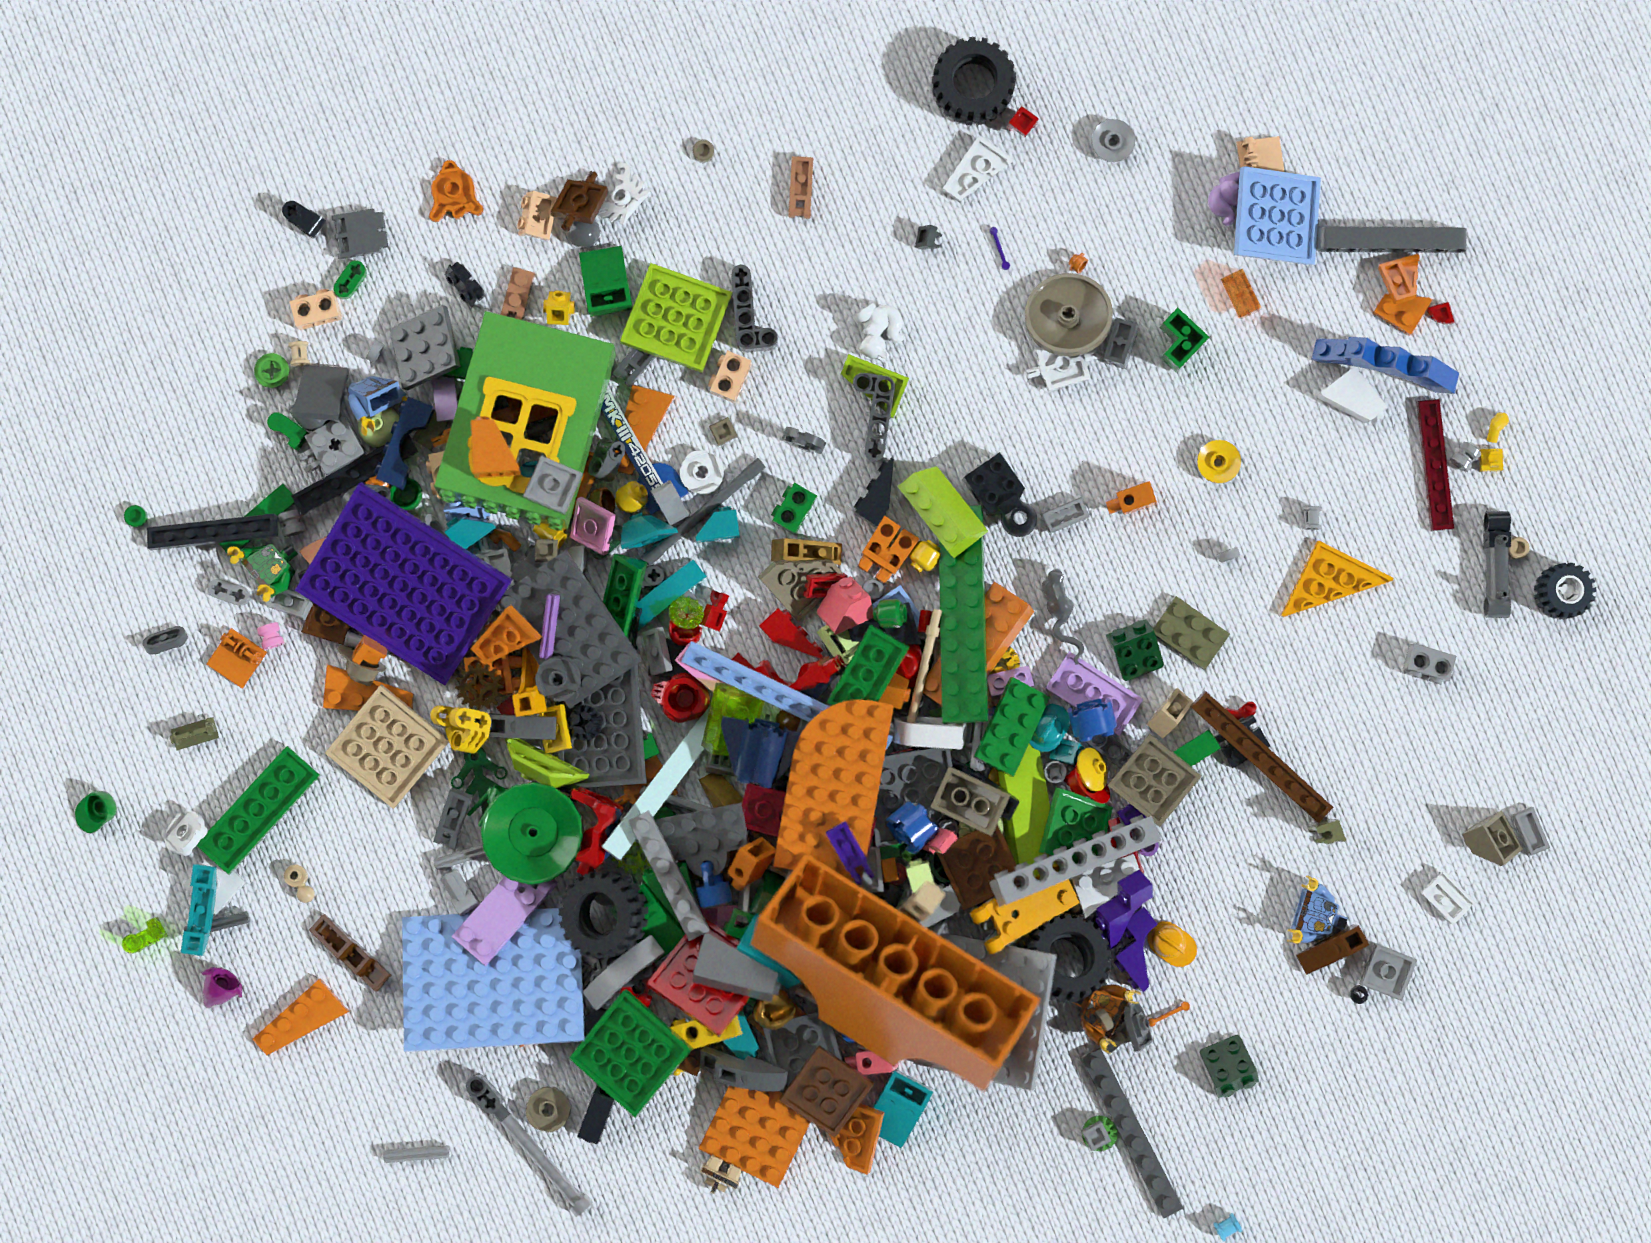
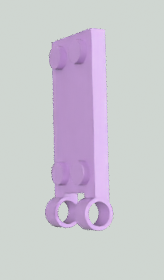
[451,877,558,966]

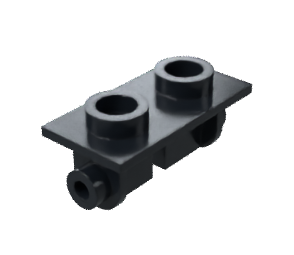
[445,262,485,308]

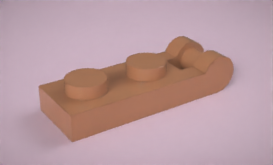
[789,156,814,219]
[500,267,535,320]

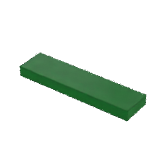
[218,483,295,557]

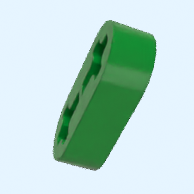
[334,261,367,300]

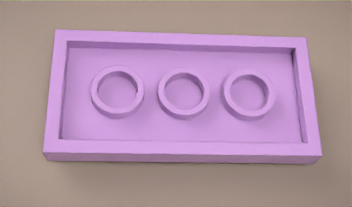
[1045,651,1143,736]

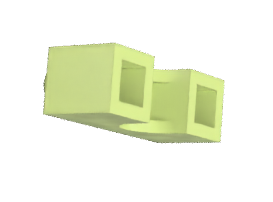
[906,857,934,893]

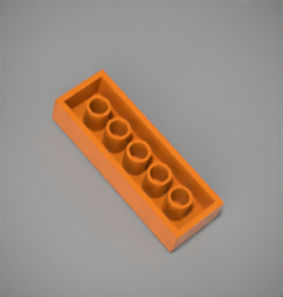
[922,581,1035,707]

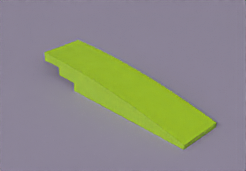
[998,743,1056,876]

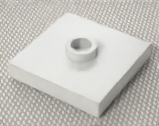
[182,857,246,915]

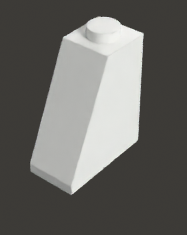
[1317,366,1387,423]

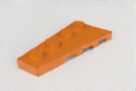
[615,385,675,475]
[323,664,414,711]
[253,978,350,1055]

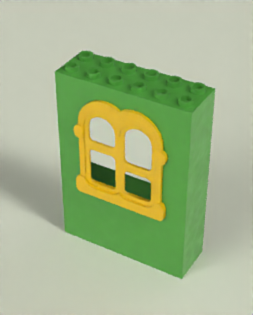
[434,311,616,531]

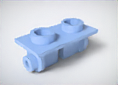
[444,501,491,521]

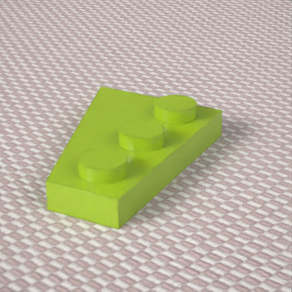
[841,354,909,419]

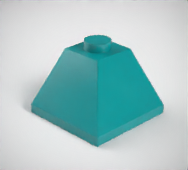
[621,513,678,549]

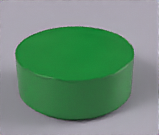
[124,505,148,528]

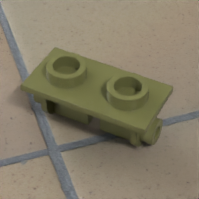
[170,717,219,751]

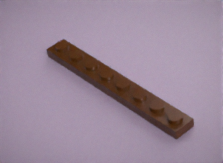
[1190,690,1334,823]

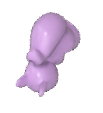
[1208,172,1240,226]

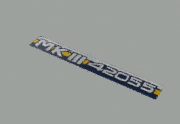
[601,389,663,502]

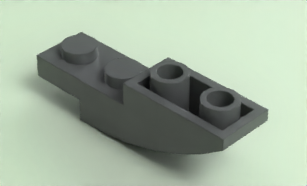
[474,713,556,739]
[700,1046,787,1091]

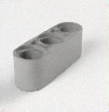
[651,480,689,525]

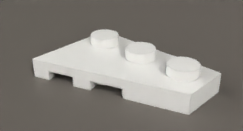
[942,135,1014,202]
[1071,854,1139,918]

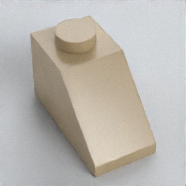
[1147,688,1193,739]

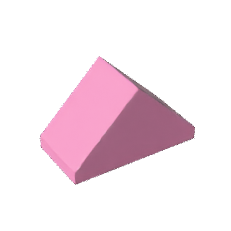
[699,905,740,928]

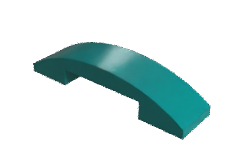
[633,560,707,631]
[180,864,217,956]

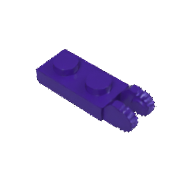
[826,821,875,886]

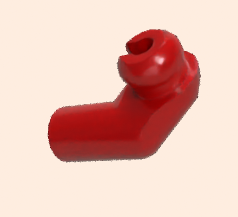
[1226,701,1257,720]

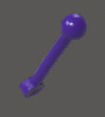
[989,227,1010,270]

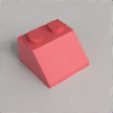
[817,576,873,635]

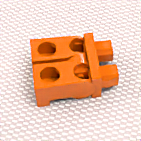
[858,516,920,584]
[464,654,522,701]

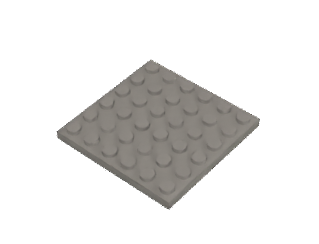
[913,932,1056,1091]

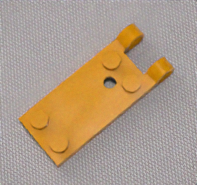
[969,863,1079,954]

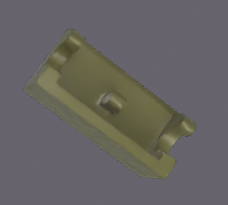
[1308,819,1347,844]

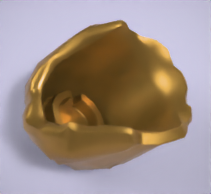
[753,989,796,1030]

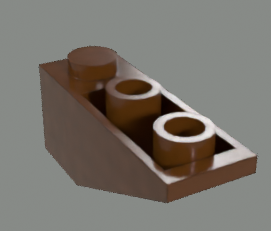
[1296,924,1369,975]

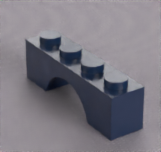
[374,397,435,490]

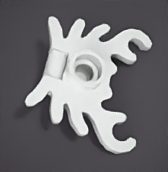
[598,163,651,225]

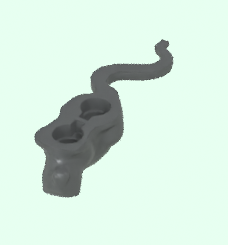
[1042,568,1084,665]

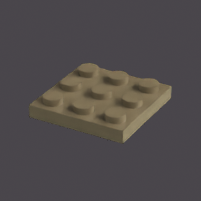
[1108,733,1202,827]

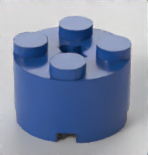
[1067,698,1117,742]
[886,802,939,854]

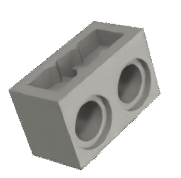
[1402,643,1457,685]

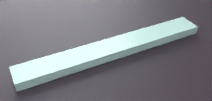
[602,707,722,861]

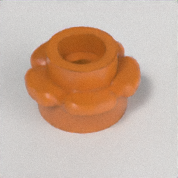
[1068,253,1088,274]

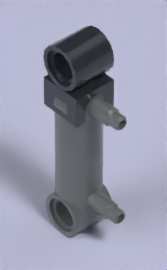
[1483,511,1511,618]

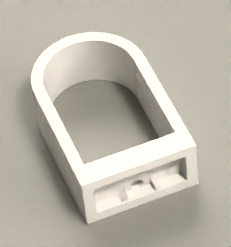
[889,716,967,749]

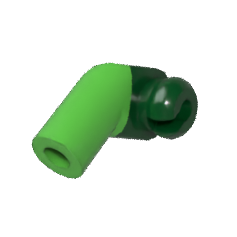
[901,849,927,862]

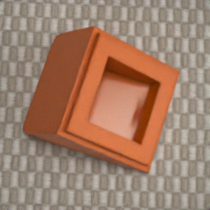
[881,858,898,882]

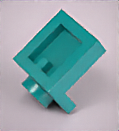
[1049,739,1085,768]

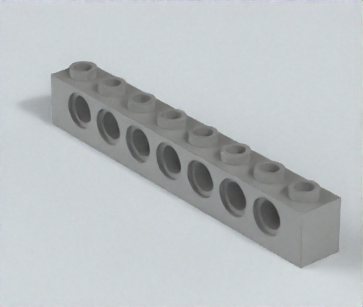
[989,815,1162,907]

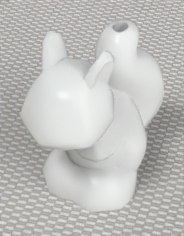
[852,303,904,361]

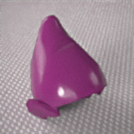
[201,967,242,1009]

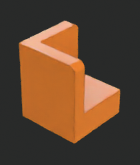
[352,635,387,666]

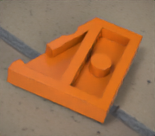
[1378,254,1420,305]
[1372,293,1433,336]

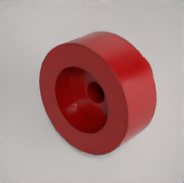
[889,863,908,885]

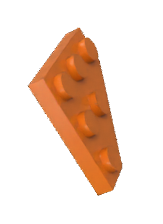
[829,1103,884,1175]

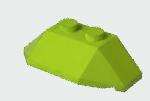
[505,738,589,789]

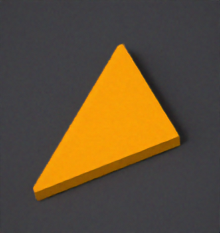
[1280,540,1394,617]

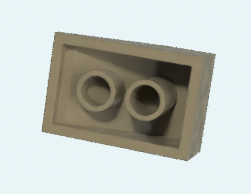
[931,767,1011,836]

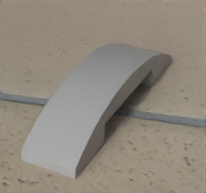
[583,935,665,1010]

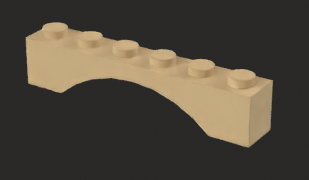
[897,880,945,923]

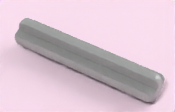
[383,1145,450,1163]

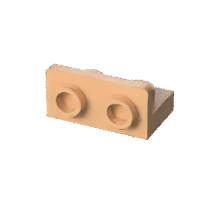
[517,191,558,241]

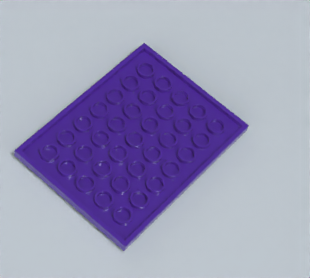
[295,482,513,686]

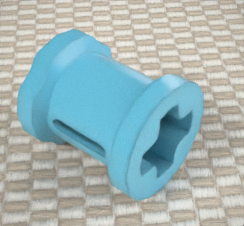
[1213,1213,1242,1242]

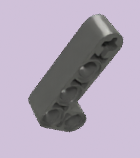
[731,264,778,353]
[853,373,895,461]

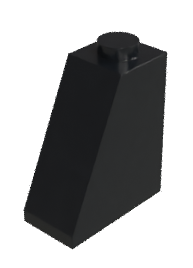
[577,1084,615,1145]

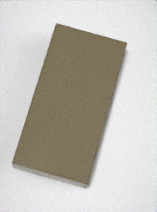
[412,403,450,451]

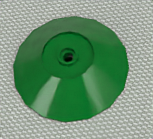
[481,782,583,885]

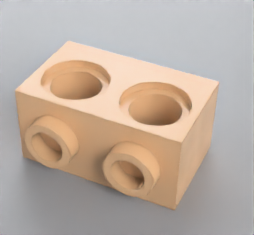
[290,289,342,330]
[708,350,752,404]

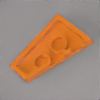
[470,605,542,664]

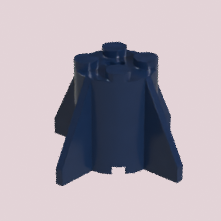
[721,714,801,788]

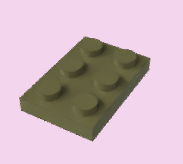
[1153,596,1230,670]

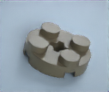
[526,1087,571,1132]

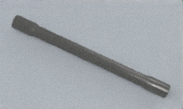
[641,458,766,566]

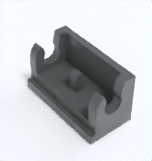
[1103,317,1139,369]

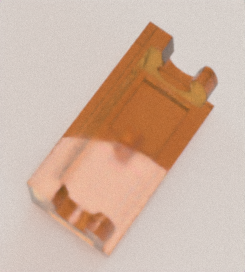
[1221,268,1262,319]

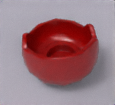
[669,614,702,646]

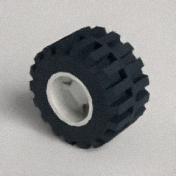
[1534,562,1597,619]

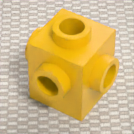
[543,290,575,325]

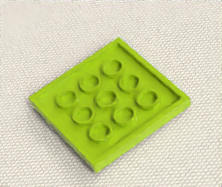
[620,263,733,373]

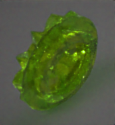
[669,596,704,629]

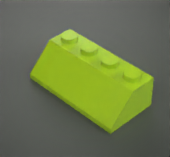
[897,466,988,558]

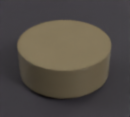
[693,140,714,163]
[1094,1008,1114,1032]

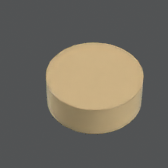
[1508,537,1529,559]

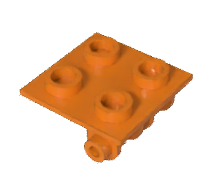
[206,628,268,689]

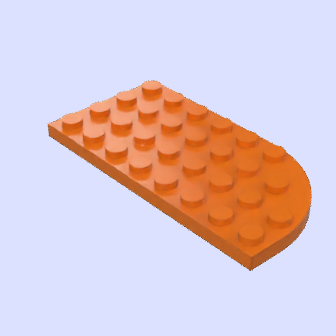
[773,700,894,881]

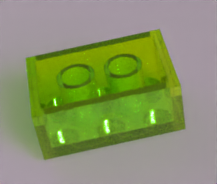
[701,683,765,756]

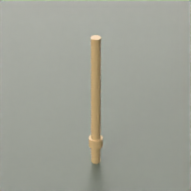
[907,609,942,723]

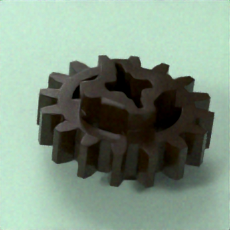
[455,663,504,711]

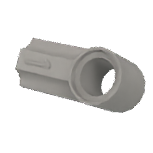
[440,869,480,917]

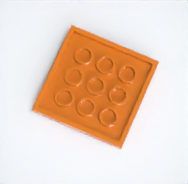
[698,1085,811,1188]

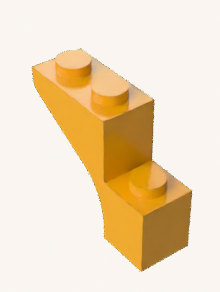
[512,647,547,717]

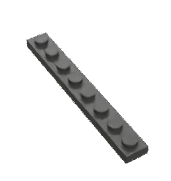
[1081,1048,1183,1219]

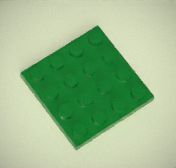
[569,989,693,1118]

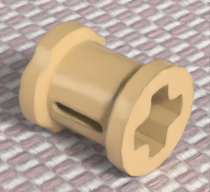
[288,341,310,366]

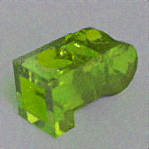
[122,917,168,954]

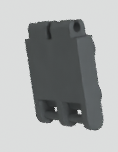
[331,208,389,259]

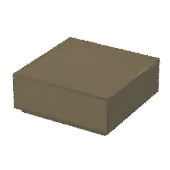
[709,417,738,447]
[535,539,558,563]

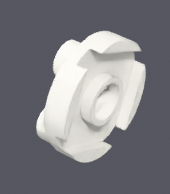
[680,450,724,495]
[165,811,207,856]

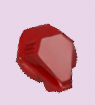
[651,673,710,723]

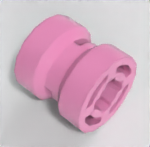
[257,622,285,650]

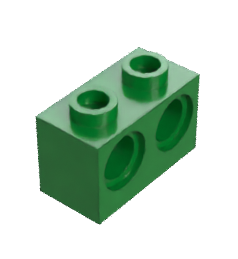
[771,482,817,535]

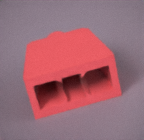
[845,1049,898,1075]

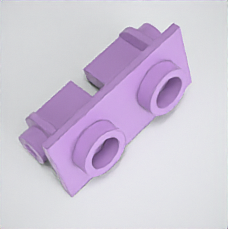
[987,665,1034,697]

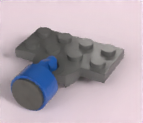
[656,803,749,909]

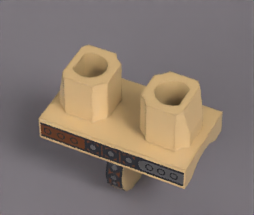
[700,1154,742,1195]

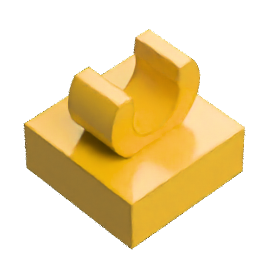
[1479,449,1503,472]

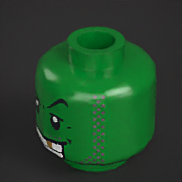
[873,599,907,628]

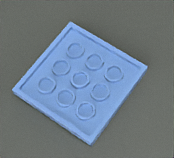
[1234,166,1321,265]

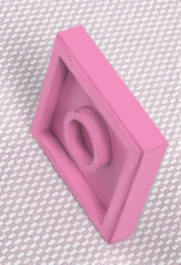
[570,497,616,555]

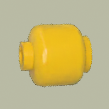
[615,481,648,514]
[909,539,941,573]

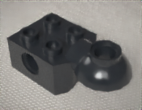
[962,452,1037,537]

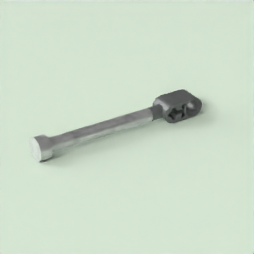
[466,1074,593,1217]

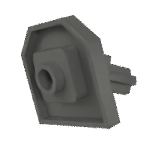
[1106,1001,1153,1053]

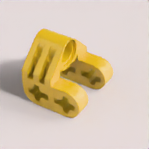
[430,705,491,754]

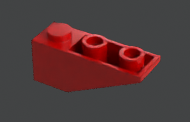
[759,608,823,659]

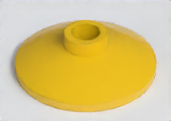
[1197,440,1241,484]
[1077,748,1108,791]

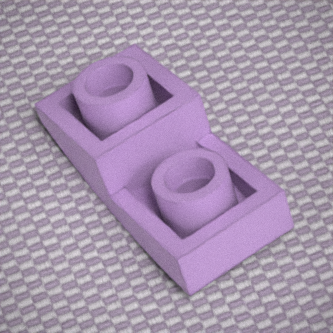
[432,377,458,423]

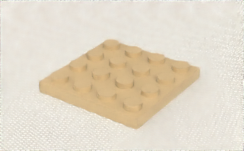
[325,684,449,809]

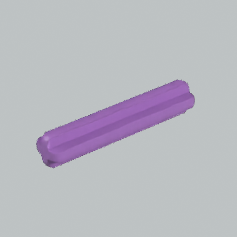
[539,594,560,659]

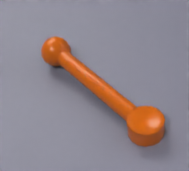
[1148,1002,1190,1027]

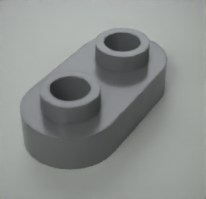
[142,626,188,655]

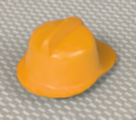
[1147,921,1197,967]

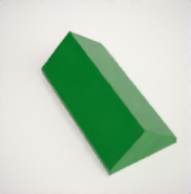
[603,554,647,640]

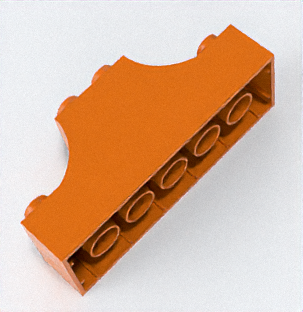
[750,854,1041,1092]

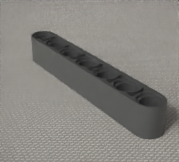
[1317,226,1467,253]

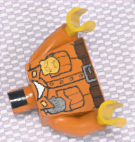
[1072,984,1141,1054]

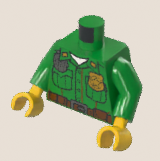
[227,544,298,602]

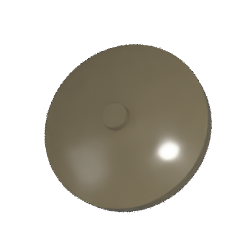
[1025,273,1113,356]

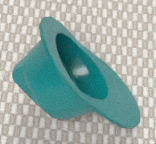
[1030,704,1070,752]

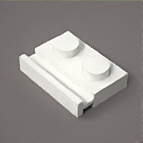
[1420,870,1476,925]

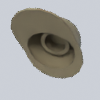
[337,645,386,686]

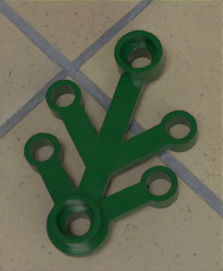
[451,747,508,820]

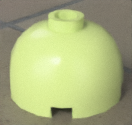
[358,408,400,448]

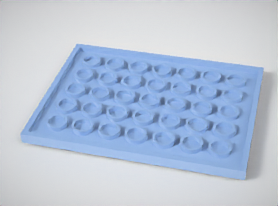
[402,908,585,1052]

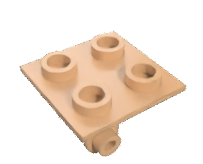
[1236,136,1284,172]

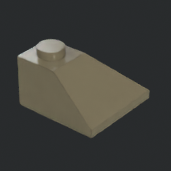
[1462,810,1523,866]

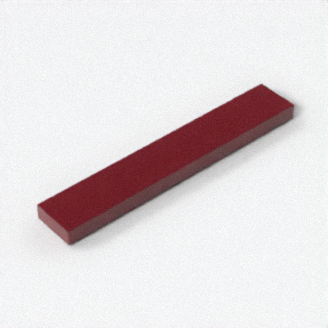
[1416,399,1454,531]

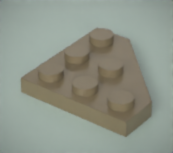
[758,560,843,622]

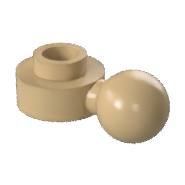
[284,865,315,903]

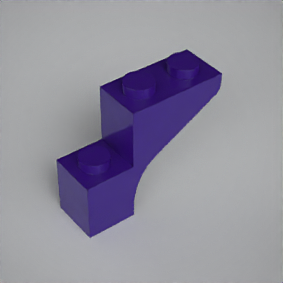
[1095,870,1153,949]
[1113,905,1157,992]

